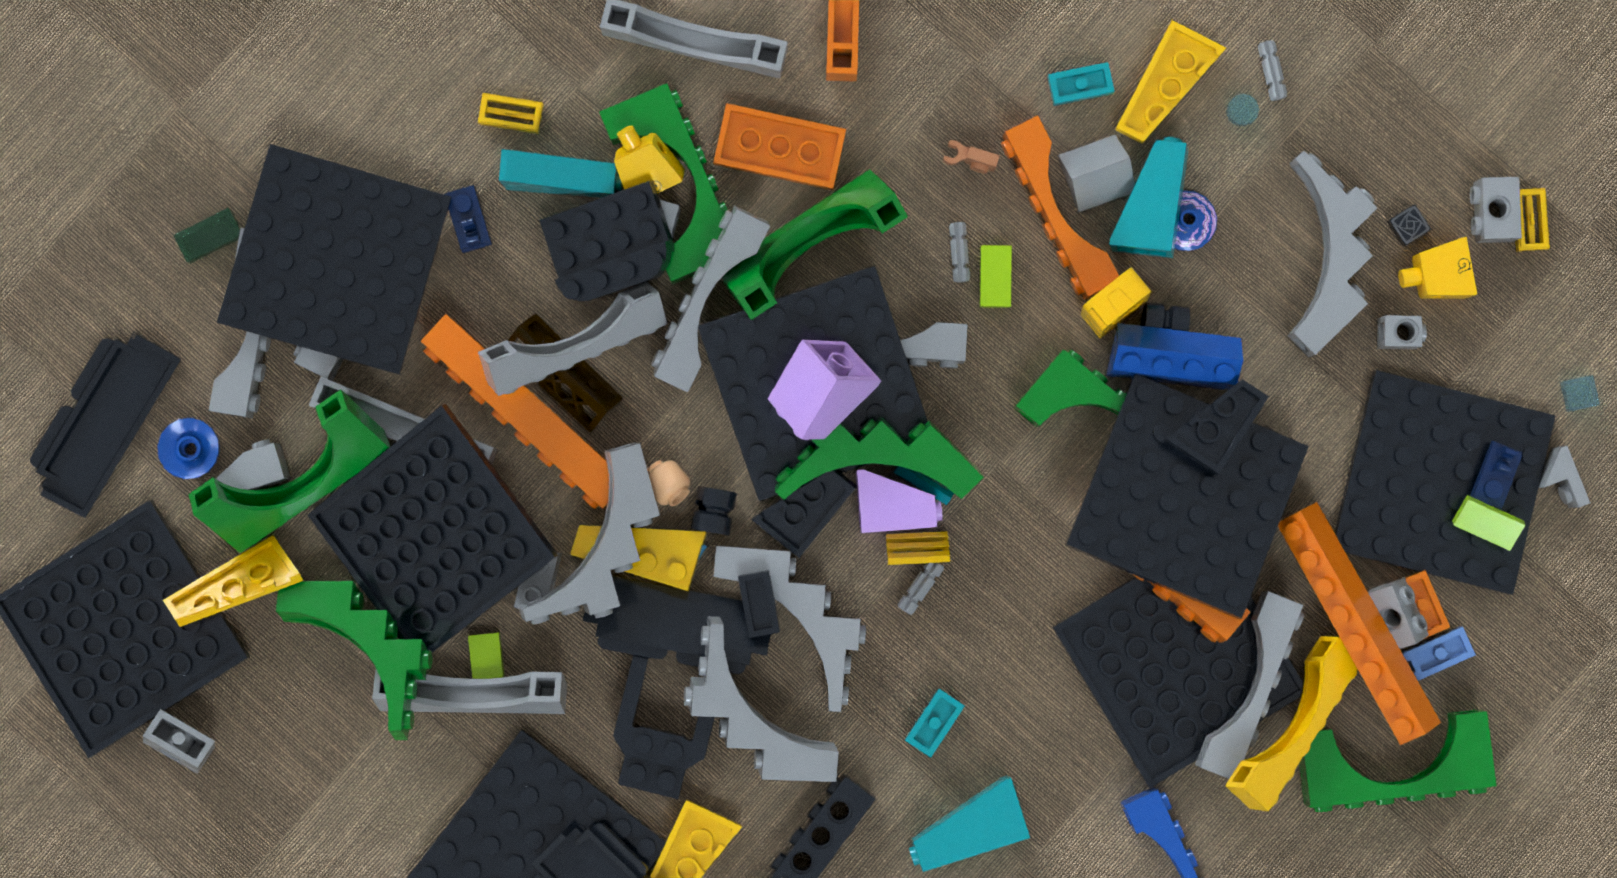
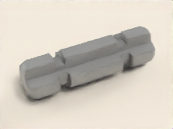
[1258,40,1287,101]
[949,222,970,283]
[898,563,944,615]

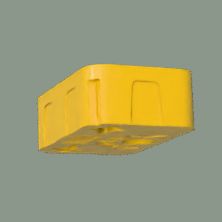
[1080,267,1152,339]

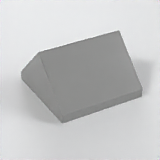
[1057,135,1135,213]

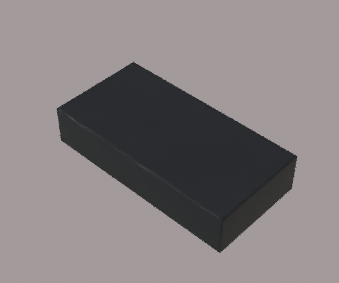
[738,570,781,638]

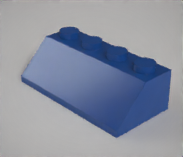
[1107,323,1244,391]

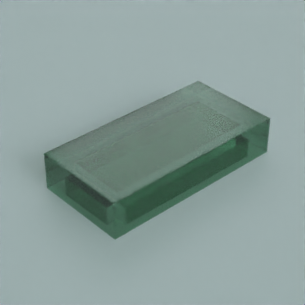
[173,208,240,264]

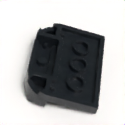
[539,181,674,301]

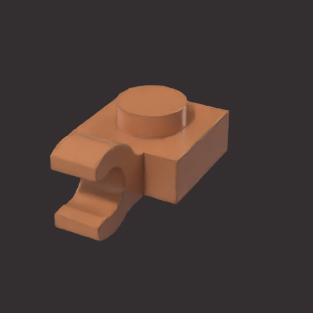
[943,140,1000,174]

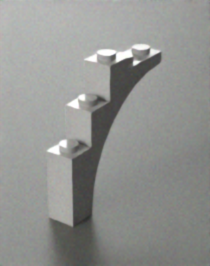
[1287,151,1377,358]
[518,442,660,625]
[714,546,866,712]
[684,616,839,782]

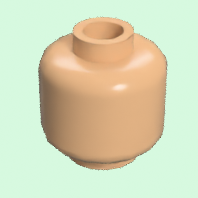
[647,460,690,506]

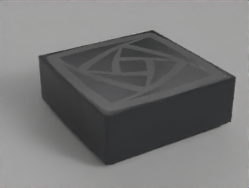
[1387,204,1432,247]

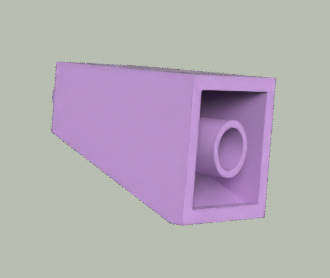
[768,340,881,440]
[855,470,942,533]

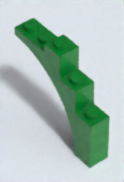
[775,416,984,500]
[276,581,432,740]

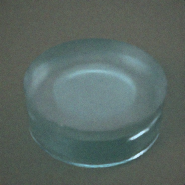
[1226,94,1259,126]

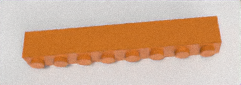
[421,314,609,509]
[1278,502,1441,745]

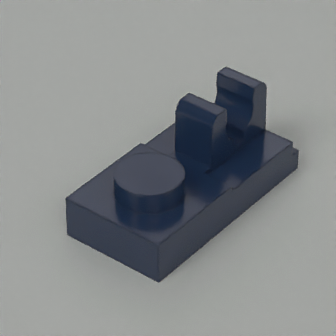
[444,185,492,254]
[1470,441,1522,510]

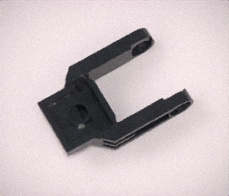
[613,655,715,799]

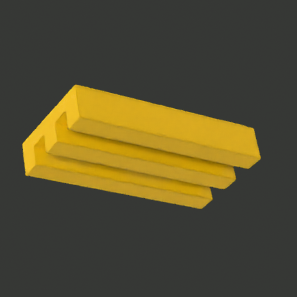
[478,93,544,134]
[1515,188,1550,252]
[886,531,950,565]

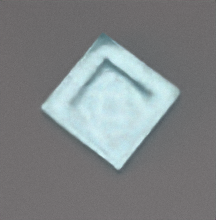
[1560,375,1600,412]

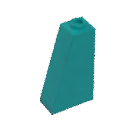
[1109,137,1189,258]
[499,149,623,198]
[909,775,1030,872]

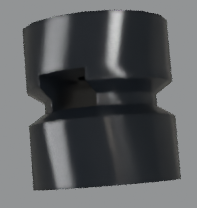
[1140,302,1190,332]
[690,486,737,536]

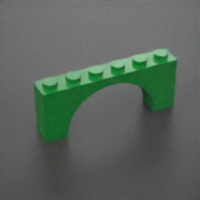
[599,83,728,285]
[721,169,908,320]
[1014,349,1126,427]
[188,389,390,553]
[1299,709,1497,812]

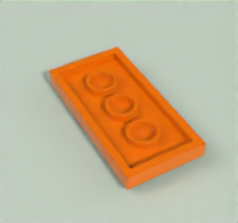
[713,103,846,190]

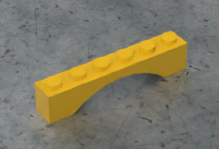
[1225,636,1357,811]

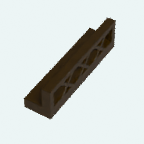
[508,313,623,433]

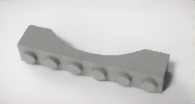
[600,0,788,79]
[651,205,770,392]
[209,228,271,419]
[478,282,667,396]
[900,322,968,369]
[309,377,498,465]
[1195,591,1304,779]
[372,669,568,714]

